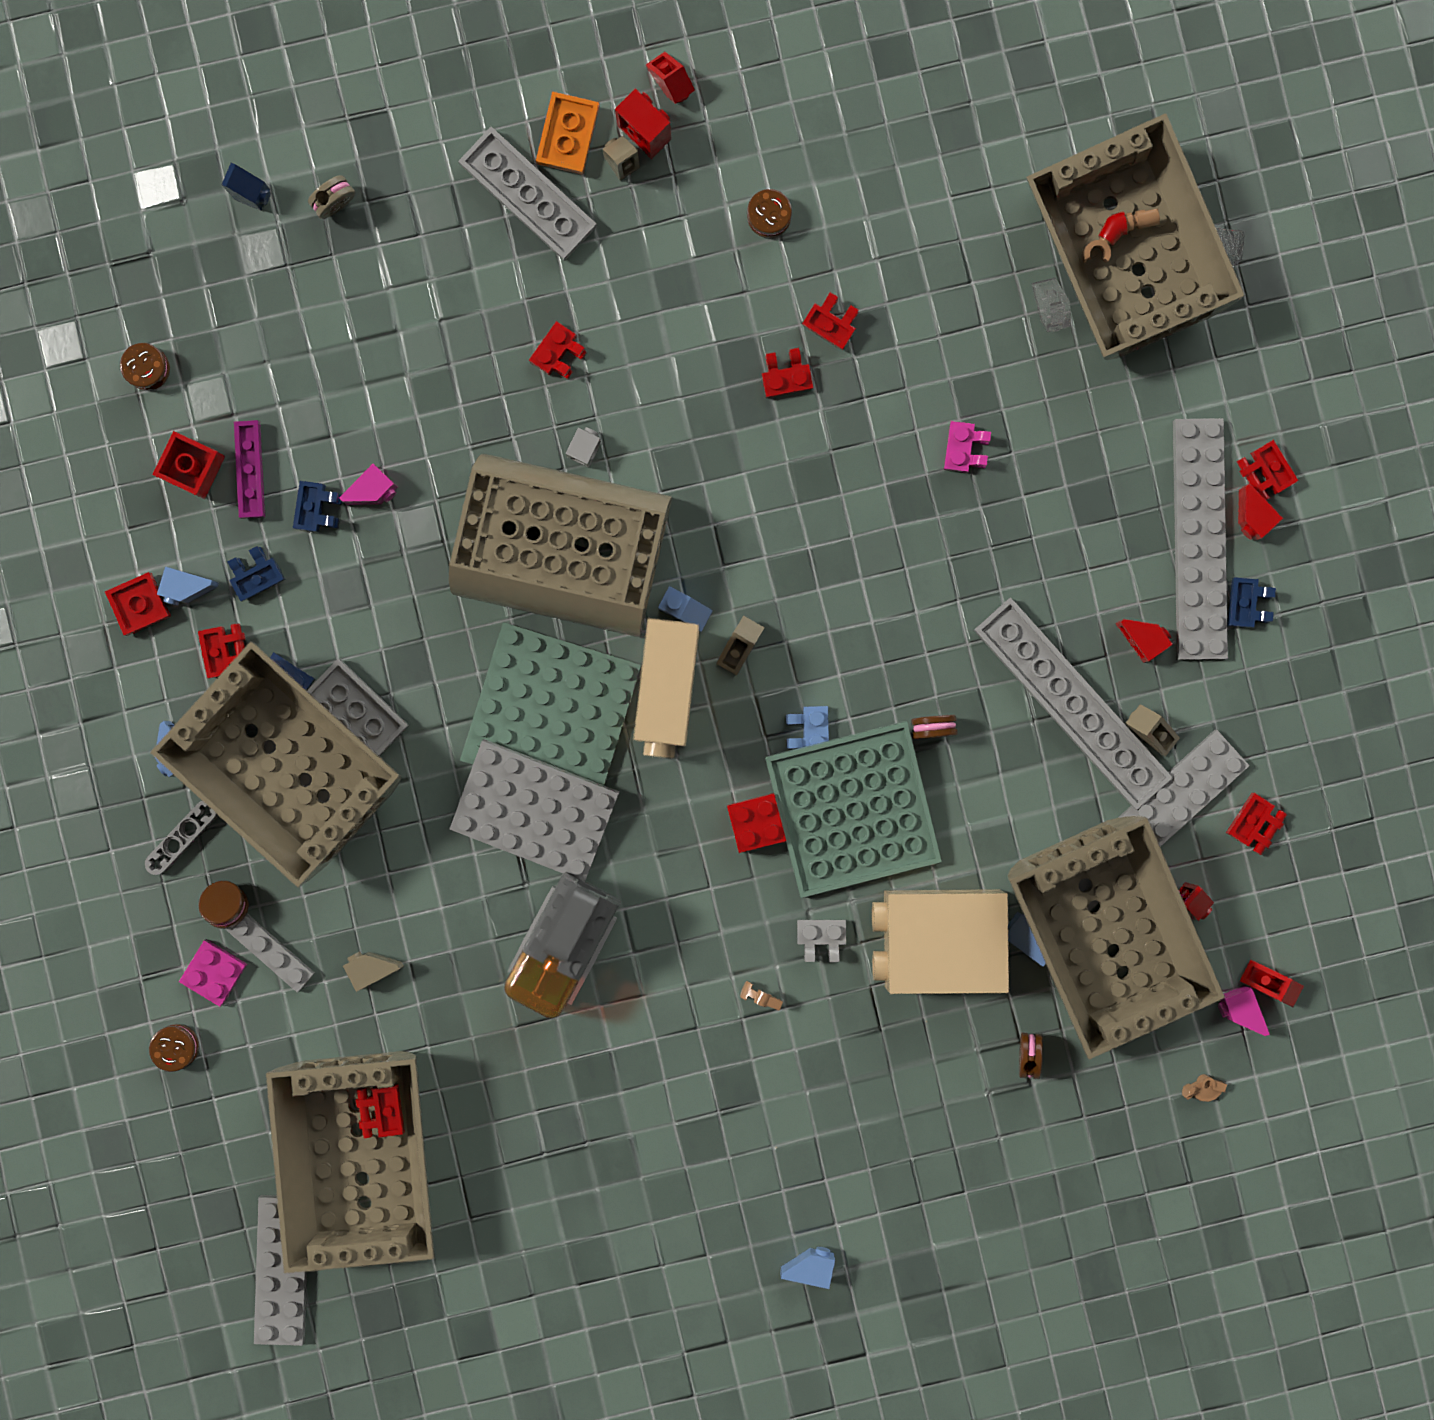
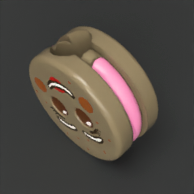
[308,175,355,219]

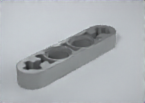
[145,801,218,875]

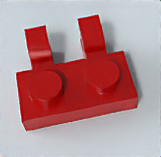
[802,292,859,351]
[529,321,587,380]
[761,348,813,398]

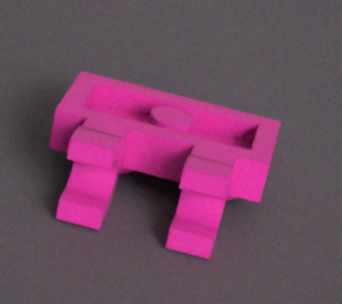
[944,421,991,473]

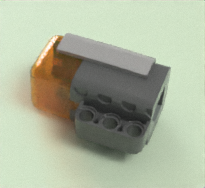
[504,872,621,1019]

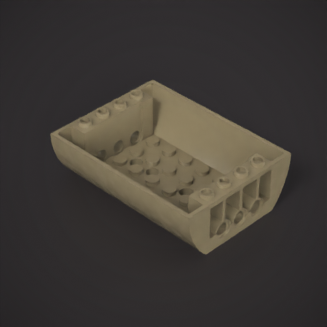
[1027,113,1245,360]
[449,453,672,637]
[150,642,401,887]
[1008,816,1225,1059]
[266,1051,434,1273]

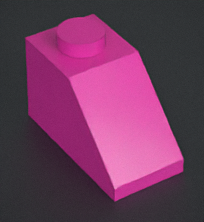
[339,464,398,505]
[1218,986,1270,1036]

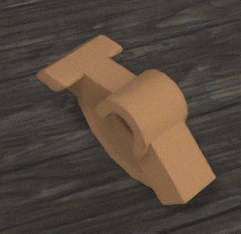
[740,981,783,1010]
[1182,1074,1227,1102]

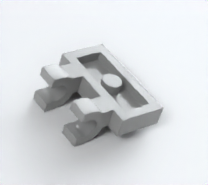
[797,920,846,962]

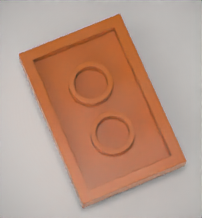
[536,91,600,175]

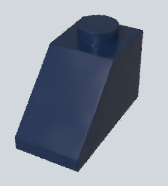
[221,163,271,211]

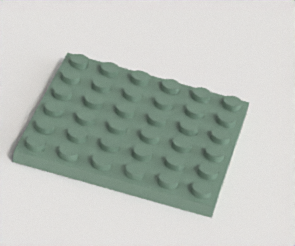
[460,622,642,785]
[765,721,942,898]

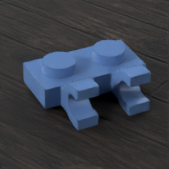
[786,706,829,748]

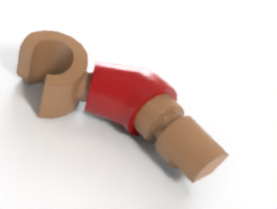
[1082,208,1160,263]

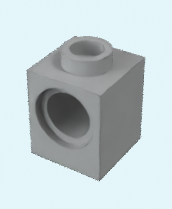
[565,427,601,468]

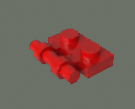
[1237,439,1299,500]
[198,623,246,679]
[1226,793,1287,855]
[356,1084,405,1138]

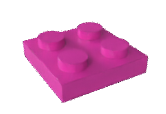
[179,939,248,1007]

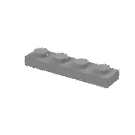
[225,913,315,992]

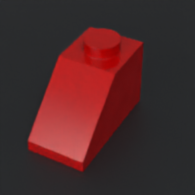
[646,52,695,104]
[1238,483,1283,541]
[1115,619,1173,662]
[1179,882,1214,921]
[1240,959,1304,1008]

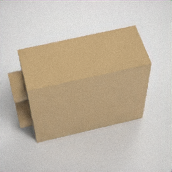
[634,619,700,758]
[872,889,1009,994]

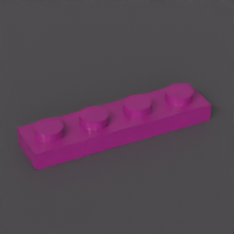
[234,420,265,519]

